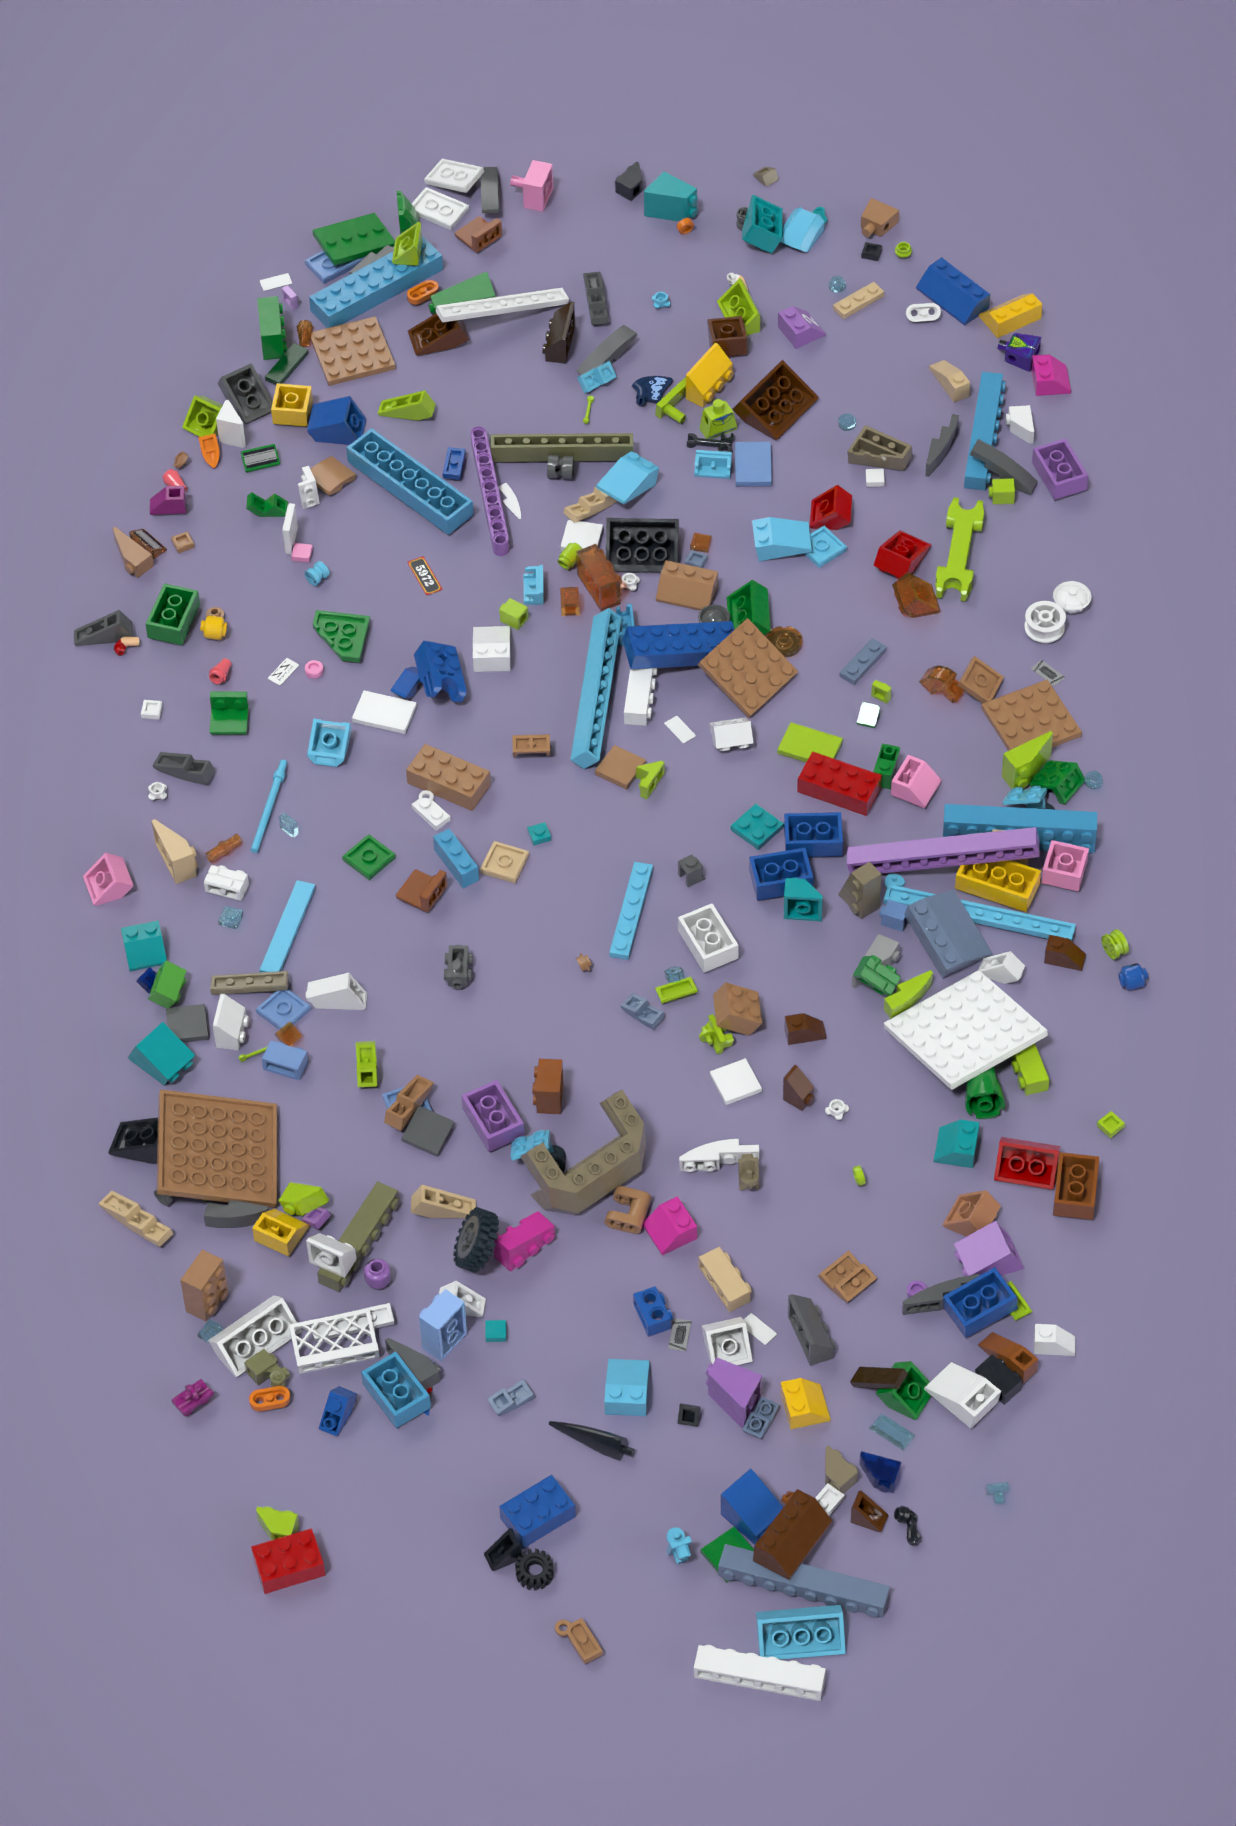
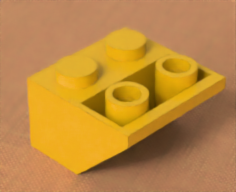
[252,1209,309,1257]

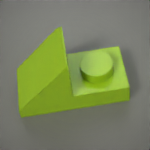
[636,761,665,799]

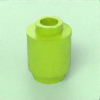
[557,543,583,570]

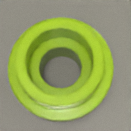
[895,242,912,258]

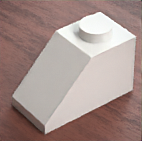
[1005,405,1034,444]
[978,951,1025,984]
[439,1281,486,1317]
[1034,1324,1075,1356]

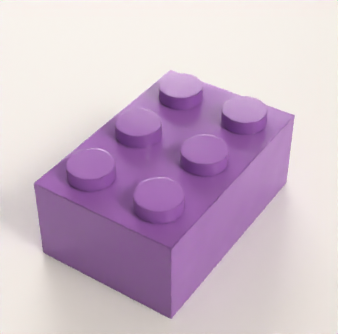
[1032,438,1088,500]
[461,1080,524,1152]

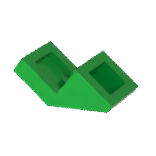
[246,492,288,517]

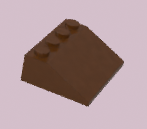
[732,359,819,441]

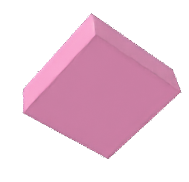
[291,543,313,562]

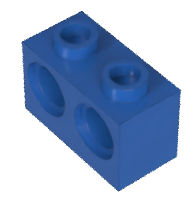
[633,1286,673,1337]

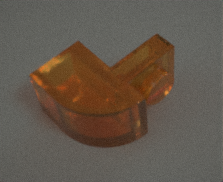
[919,665,964,703]

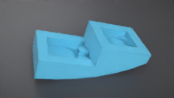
[577,361,617,393]

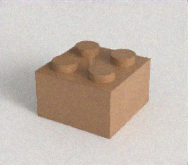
[713,982,762,1036]

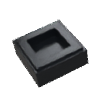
[861,242,882,261]

